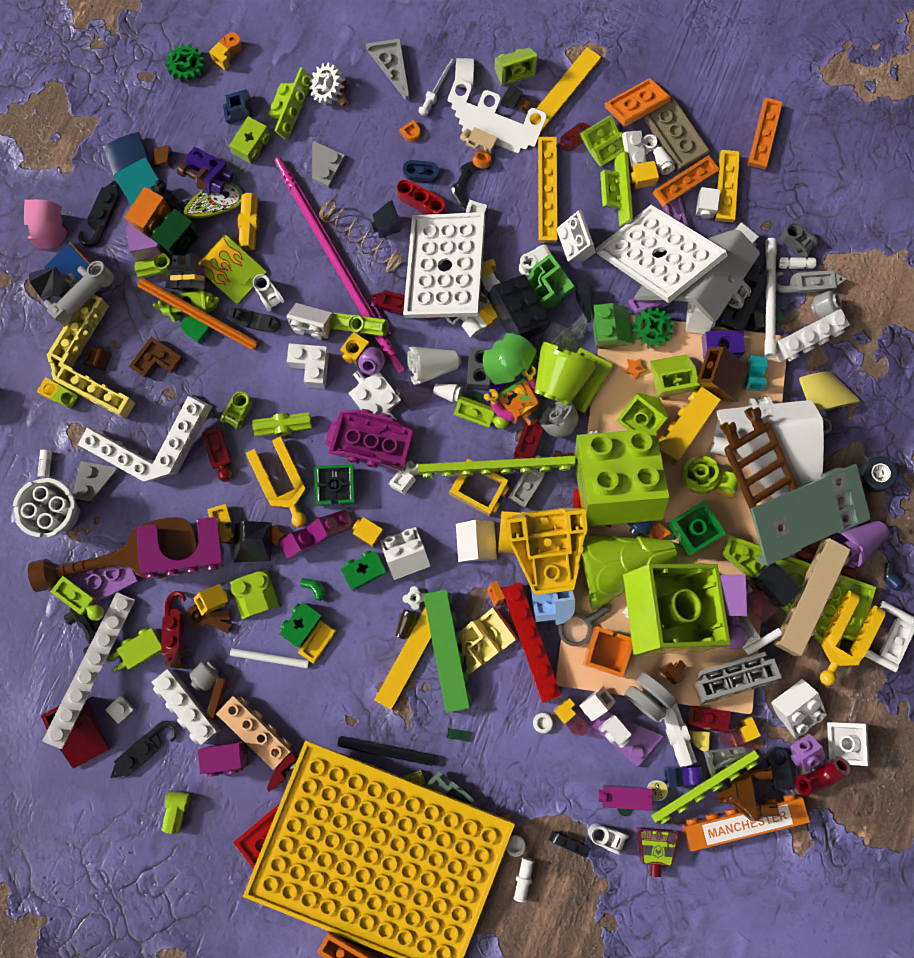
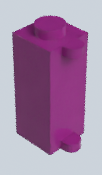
[599,785,652,811]

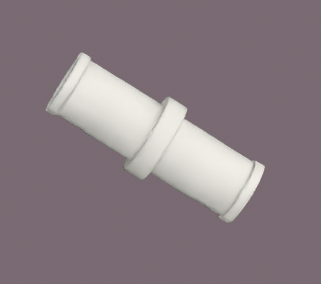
[513,857,535,903]

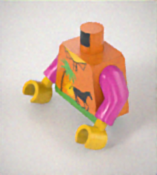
[484,366,539,426]

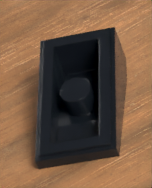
[575,281,591,323]

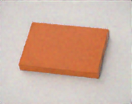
[605,78,671,127]

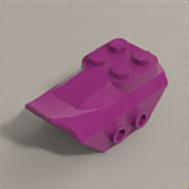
[325,409,414,471]

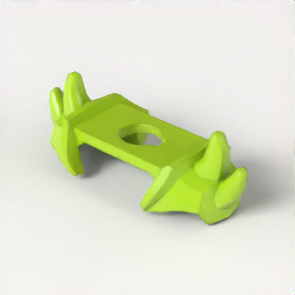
[153,289,219,322]

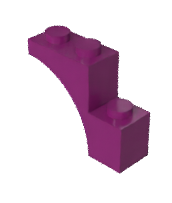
[279,509,354,559]

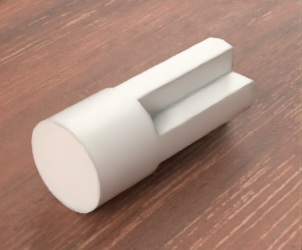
[37,450,52,478]

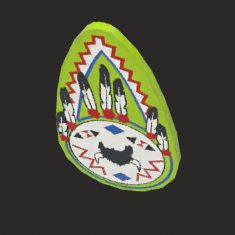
[184,182,242,218]

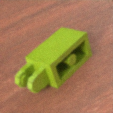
[107,627,162,674]

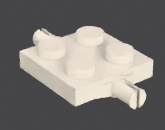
[349,370,401,420]

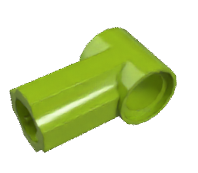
[134,253,172,279]
[161,790,190,834]

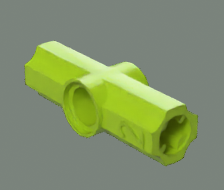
[330,313,389,336]
[252,412,312,437]

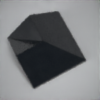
[29,267,70,303]
[234,521,272,563]

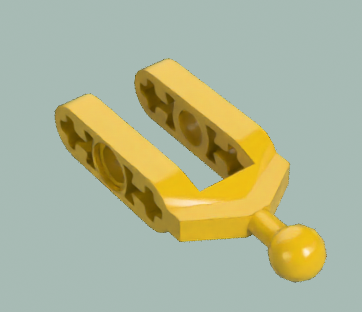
[246,436,307,527]
[820,591,886,686]

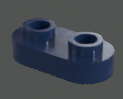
[403,160,439,182]

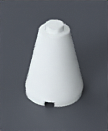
[408,347,461,385]

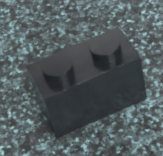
[751,562,802,607]

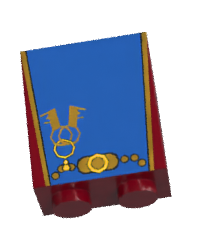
[43,242,92,289]

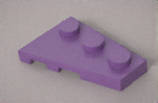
[69,567,139,605]
[591,712,663,767]

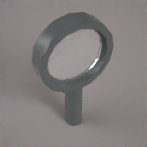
[558,605,609,646]

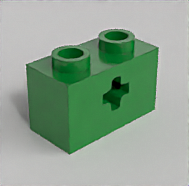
[341,550,387,591]
[279,602,324,649]

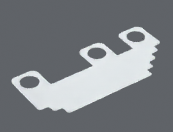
[447,79,546,153]

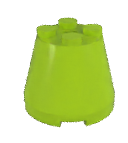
[535,342,597,406]

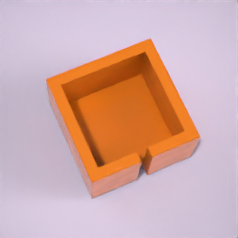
[124,187,172,239]
[582,626,633,678]

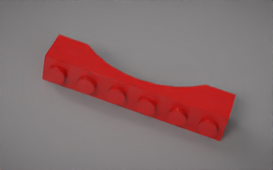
[502,582,561,703]

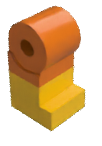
[209,32,242,71]

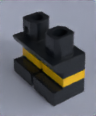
[166,254,205,290]

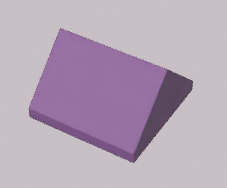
[126,224,165,262]

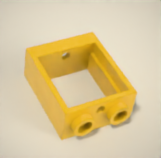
[449,459,509,517]

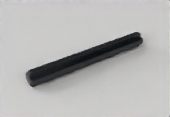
[337,736,435,766]

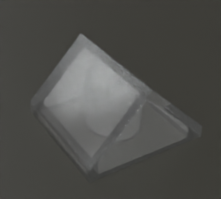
[531,322,580,359]

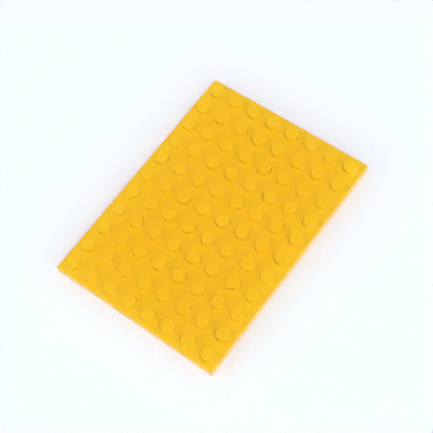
[243,739,515,958]

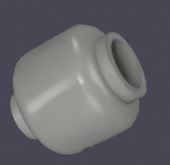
[811,291,842,318]
[190,661,220,691]

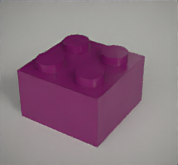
[198,741,249,777]

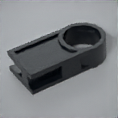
[766,746,794,789]
[549,830,591,858]

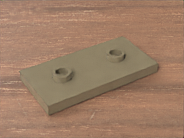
[642,94,710,171]

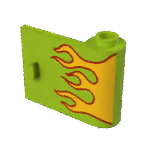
[199,235,266,304]

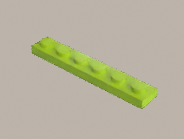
[651,750,759,824]

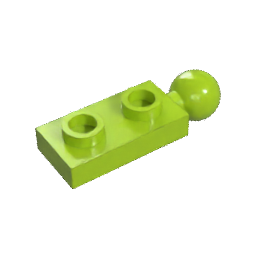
[454,396,509,429]
[50,576,104,621]

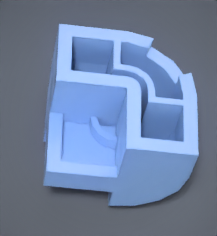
[530,587,575,625]

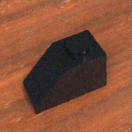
[371,200,400,238]

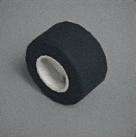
[858,456,898,493]

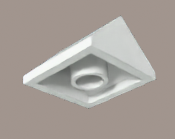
[456,520,497,562]
[827,722,869,766]

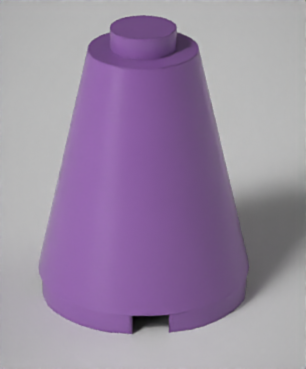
[833,521,889,568]

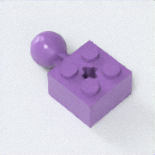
[720,575,749,650]

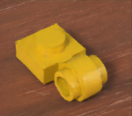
[207,504,234,543]

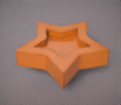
[624,358,646,380]
[272,524,286,546]

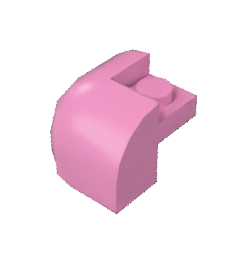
[24,199,67,250]

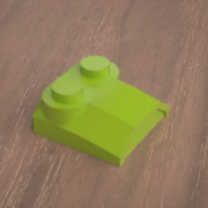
[230,570,280,620]

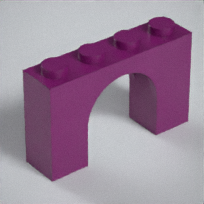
[136,517,223,579]

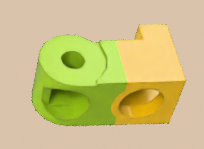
[37,377,78,409]
[713,471,739,499]

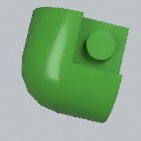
[528,253,576,309]
[483,333,537,385]

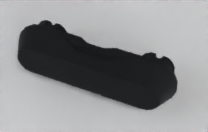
[151,180,191,219]
[228,307,281,332]
[64,608,96,653]

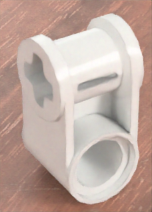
[519,244,551,276]
[253,274,285,312]
[588,823,629,856]

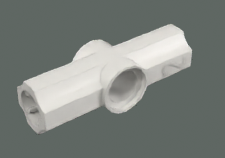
[661,703,697,767]

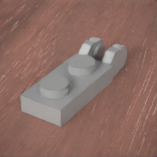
[508,454,545,508]

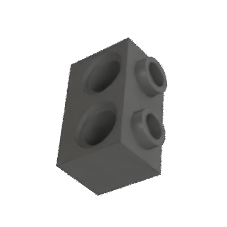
[467,347,493,390]

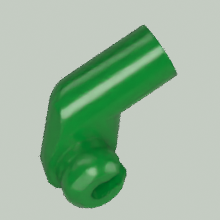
[301,578,326,601]

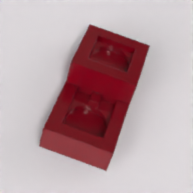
[267,752,298,792]

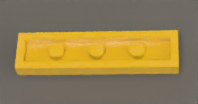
[715,150,740,222]

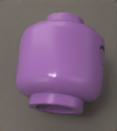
[358,347,385,375]

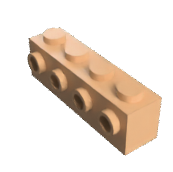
[216,696,293,770]

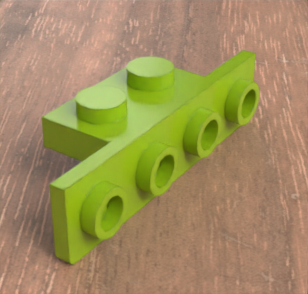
[268,67,313,140]
[600,151,633,227]

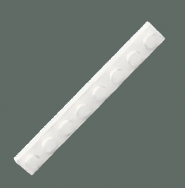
[42,592,135,749]

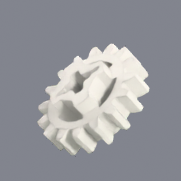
[309,63,345,105]

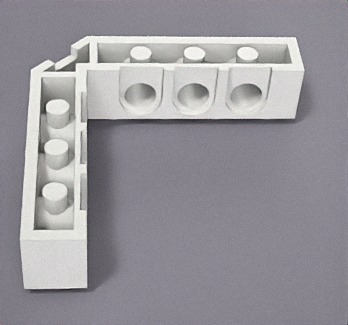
[78,396,212,482]

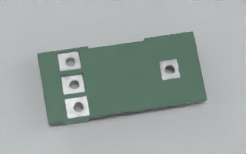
[750,464,871,565]

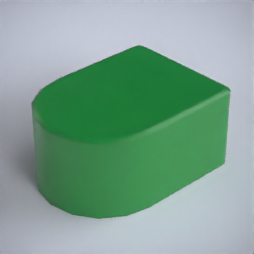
[181,316,211,345]

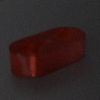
[560,123,590,152]

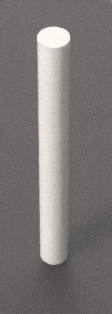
[230,648,309,669]

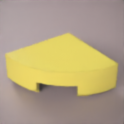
[689,730,710,752]

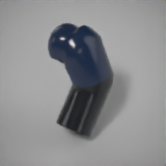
[883,563,904,590]

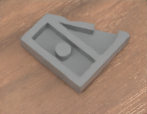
[73,461,119,503]

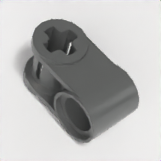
[780,223,819,258]

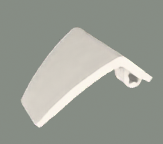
[717,397,824,499]

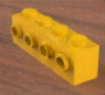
[658,386,721,465]

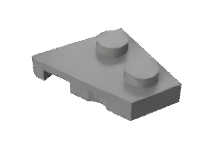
[312,141,345,188]
[704,747,747,777]

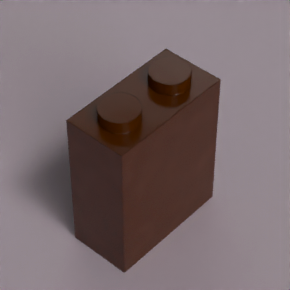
[697,347,749,402]

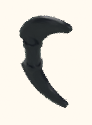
[452,161,491,209]

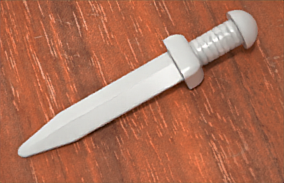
[419,59,453,116]

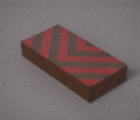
[206,677,228,719]

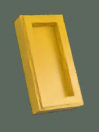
[298,620,337,664]

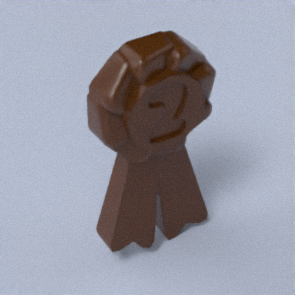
[186,604,232,634]

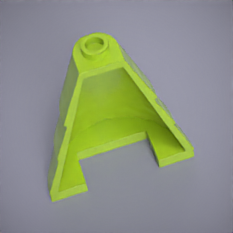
[581,534,680,610]

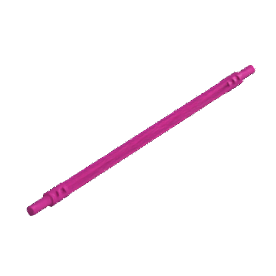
[274,157,405,374]

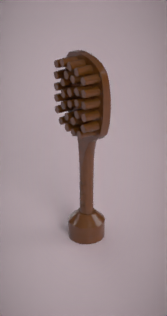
[28,517,197,592]

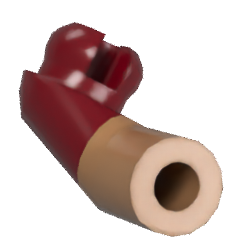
[337,80,349,108]

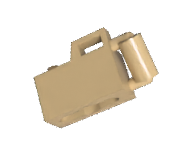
[460,127,497,155]

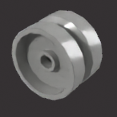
[624,672,677,723]

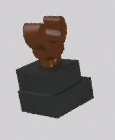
[500,83,533,114]

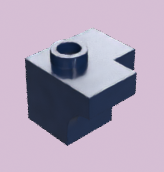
[223,89,253,124]

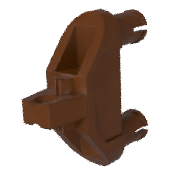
[717,766,780,822]

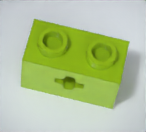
[229,116,270,164]

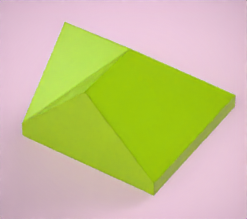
[616,393,668,431]

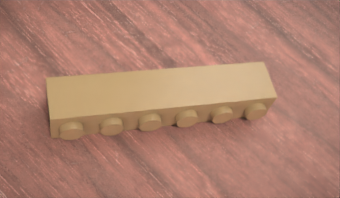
[773,538,851,656]

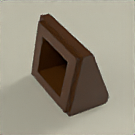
[152,145,173,168]
[83,347,111,370]

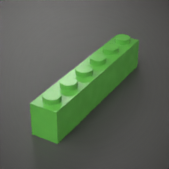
[423,590,472,713]

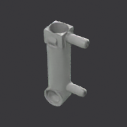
[44,261,114,327]

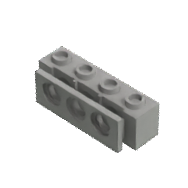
[694,652,782,705]

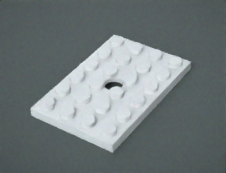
[596,205,727,303]
[403,212,486,318]

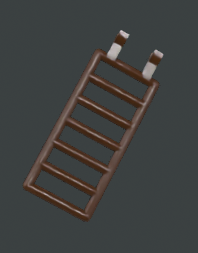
[720,407,798,531]

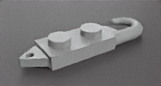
[776,270,847,293]

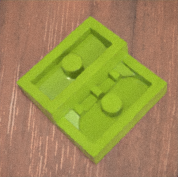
[580,115,625,166]

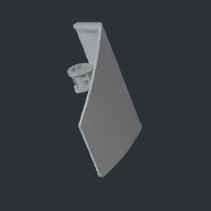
[634,229,760,322]

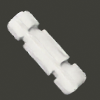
[779,257,816,269]

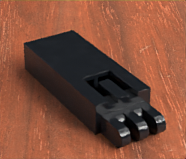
[719,264,769,331]

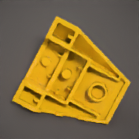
[505,508,588,595]

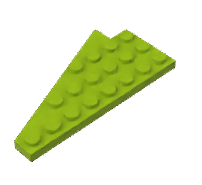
[722,535,876,648]

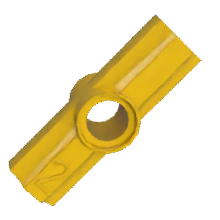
[238,193,259,251]

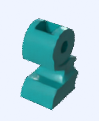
[745,354,768,392]

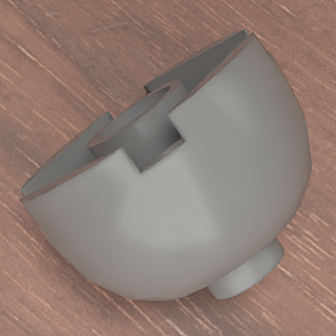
[540,402,579,437]

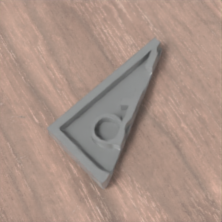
[366,39,409,100]

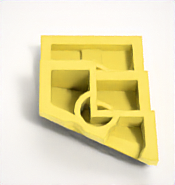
[799,371,860,412]
[459,607,518,675]

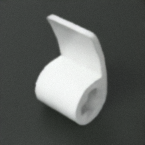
[455,58,474,88]
[710,419,730,457]

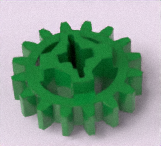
[165,43,206,83]
[632,307,674,349]

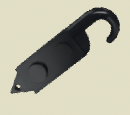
[78,180,120,246]
[110,720,178,778]

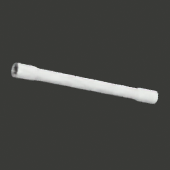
[765,238,777,358]

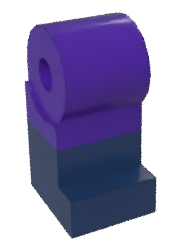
[664,766,703,787]

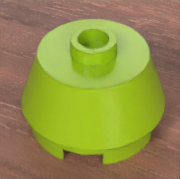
[682,456,721,495]

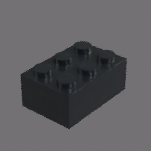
[487,274,551,339]

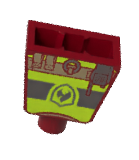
[636,827,679,877]

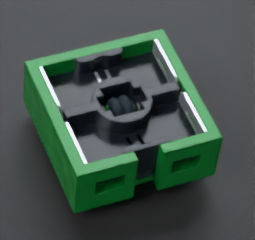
[314,464,355,506]

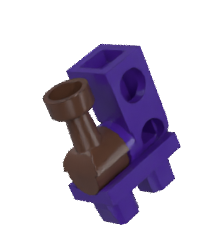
[177,147,234,195]

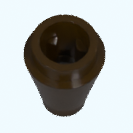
[395,609,418,640]

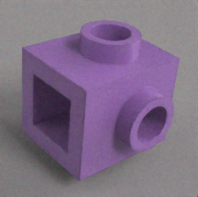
[790,734,826,771]

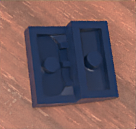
[103,132,151,174]

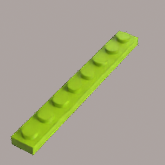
[418,456,575,478]

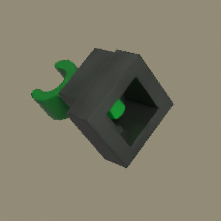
[748,310,783,332]

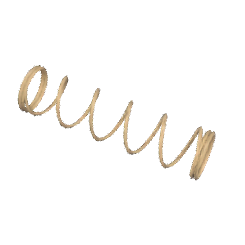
[319,199,403,274]

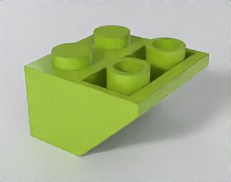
[650,354,699,398]

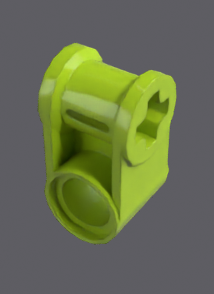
[220,392,253,430]

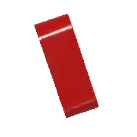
[397,179,445,215]

